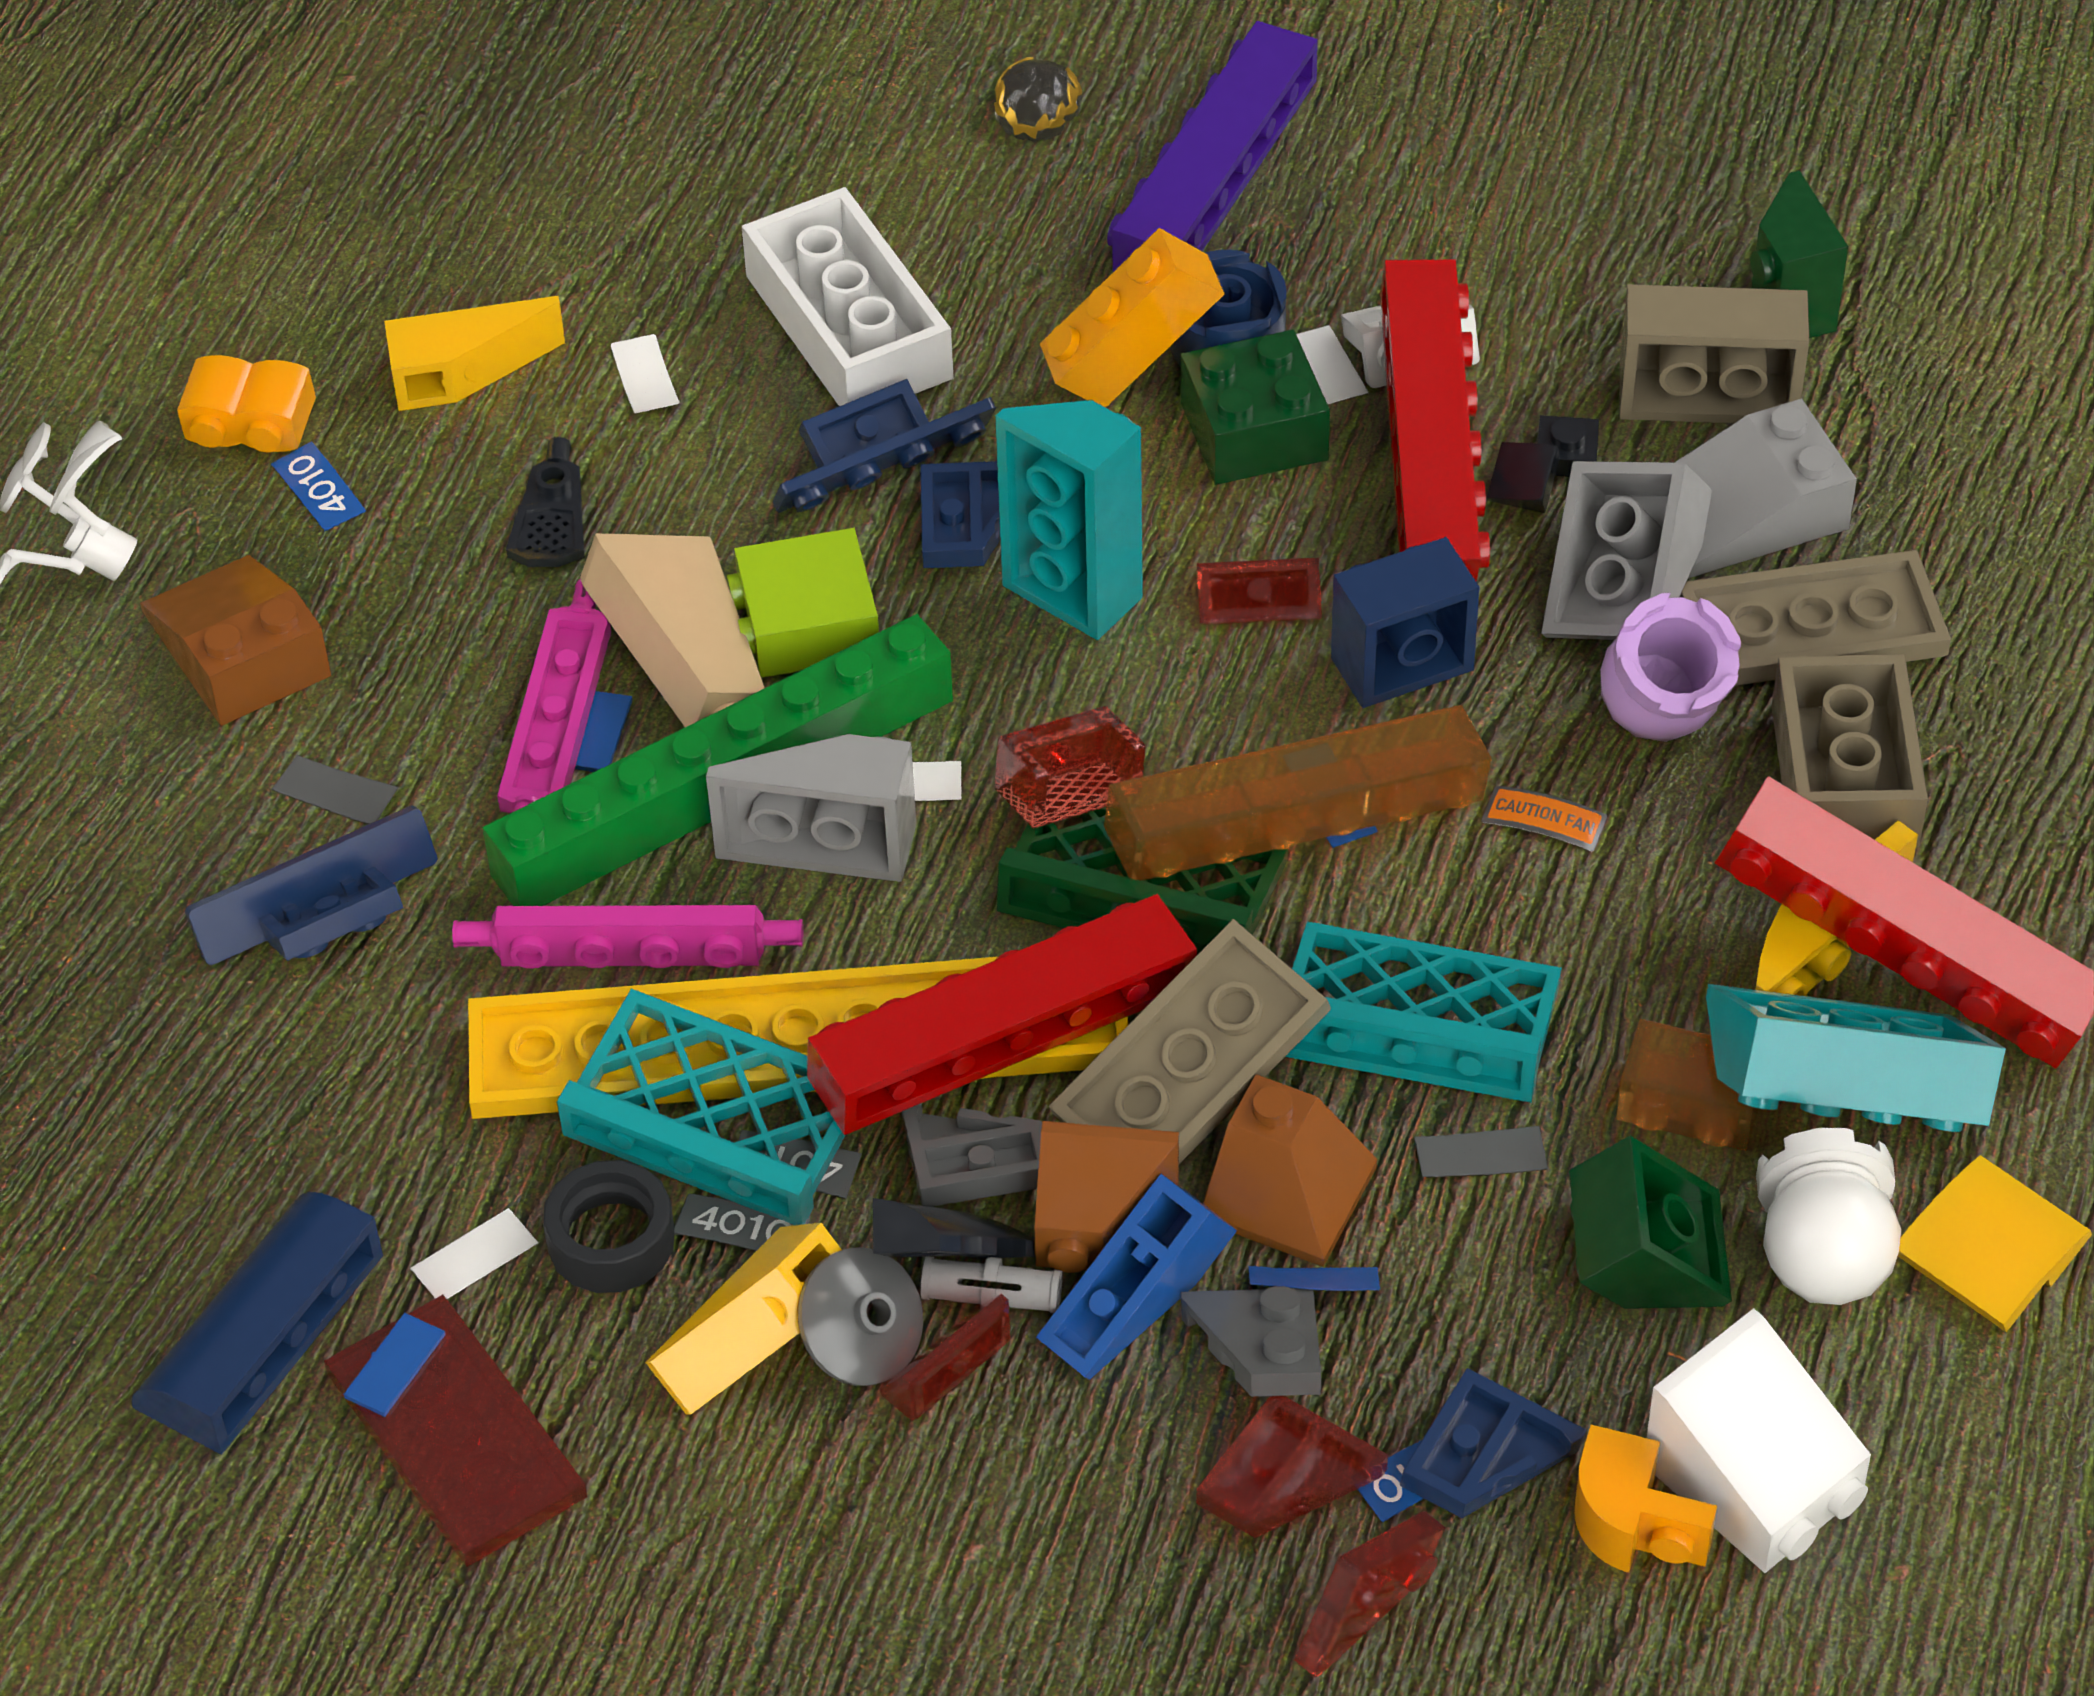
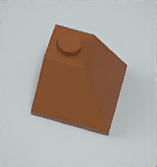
[1203,1074,1377,1267]
[1034,1121,1179,1273]

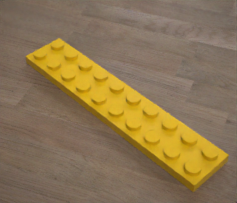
[468,957,1128,1119]

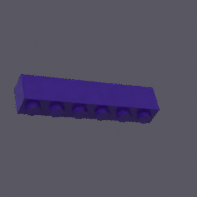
[1107,21,1318,272]

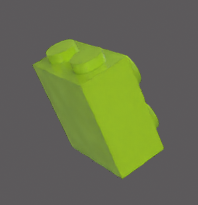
[726,527,879,678]

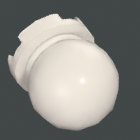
[1756,1128,1901,1305]

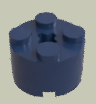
[1170,250,1286,366]

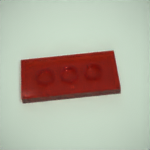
[324,1294,588,1567]

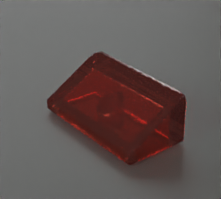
[1196,558,1322,625]
[880,1294,1010,1421]

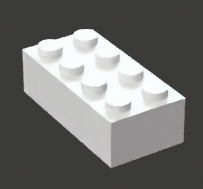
[742,187,954,406]

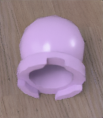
[1601,593,1741,742]

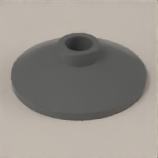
[798,1247,923,1386]

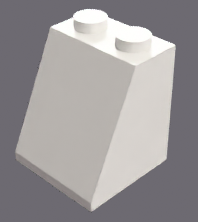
[1647,1308,1871,1573]

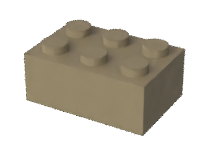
[1619,284,1809,423]
[1771,654,1928,848]

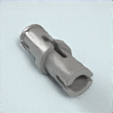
[921,1256,1063,1313]

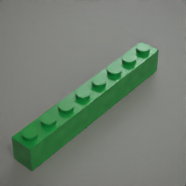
[482,614,953,906]

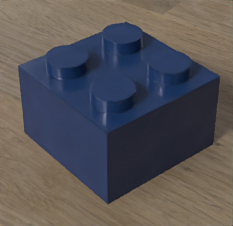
[1331,537,1480,709]

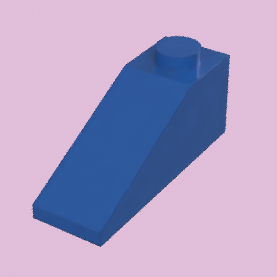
[1036,1174,1237,1380]

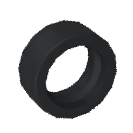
[543,1160,674,1293]

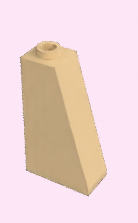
[580,533,765,727]

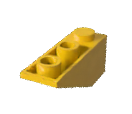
[384,296,565,411]
[645,1223,842,1415]

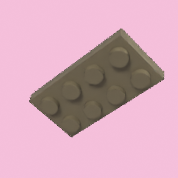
[1679,550,1951,686]
[1049,919,1331,1164]

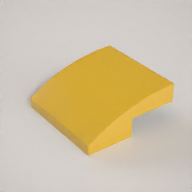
[1898,1155,2092,1332]

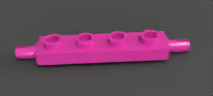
[497,579,611,813]
[452,905,804,969]

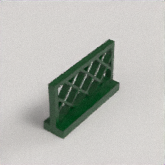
[997,787,1289,956]

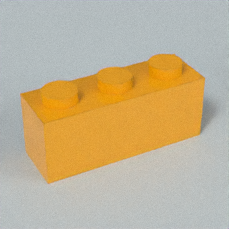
[1040,228,1224,408]

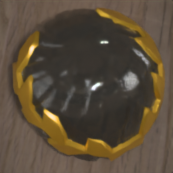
[994,57,1082,142]

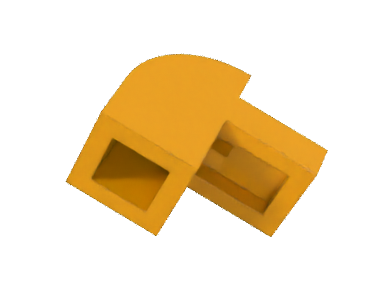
[1574,1425,1717,1573]

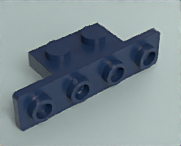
[773,379,996,513]
[185,805,438,965]

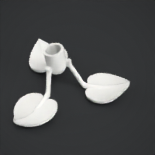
[0,420,137,584]

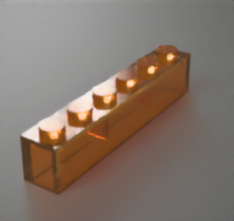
[1104,705,1492,881]

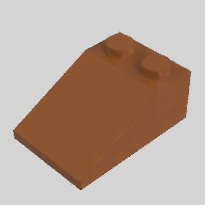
[140,555,331,726]

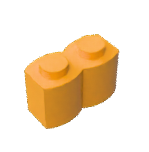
[177,355,316,453]

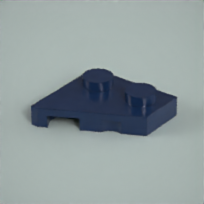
[921,461,1001,568]
[1400,1368,1587,1518]

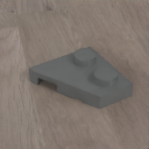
[901,1103,1042,1207]
[1181,1286,1321,1397]

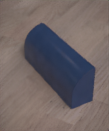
[132,1192,383,1455]

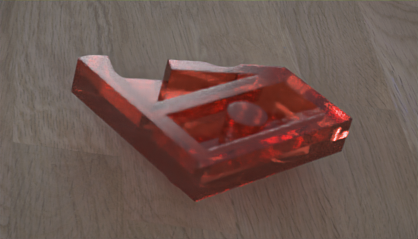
[1196,1396,1388,1538]
[1294,1511,1446,1678]

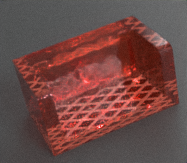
[994,706,1145,829]

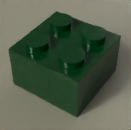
[1181,329,1330,485]

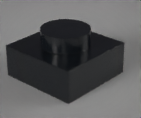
[1538,415,1599,477]

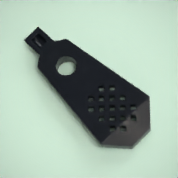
[506,437,585,567]

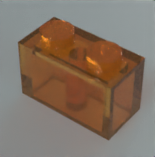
[1616,1019,1759,1151]

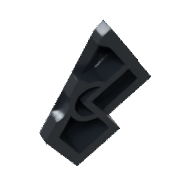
[872,1198,1036,1259]

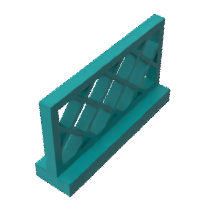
[1285,921,1562,1103]
[557,988,846,1225]

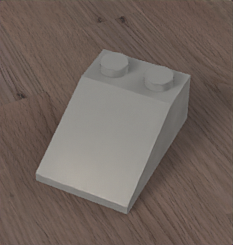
[1675,398,1857,578]
[1541,461,1712,640]
[706,734,917,882]

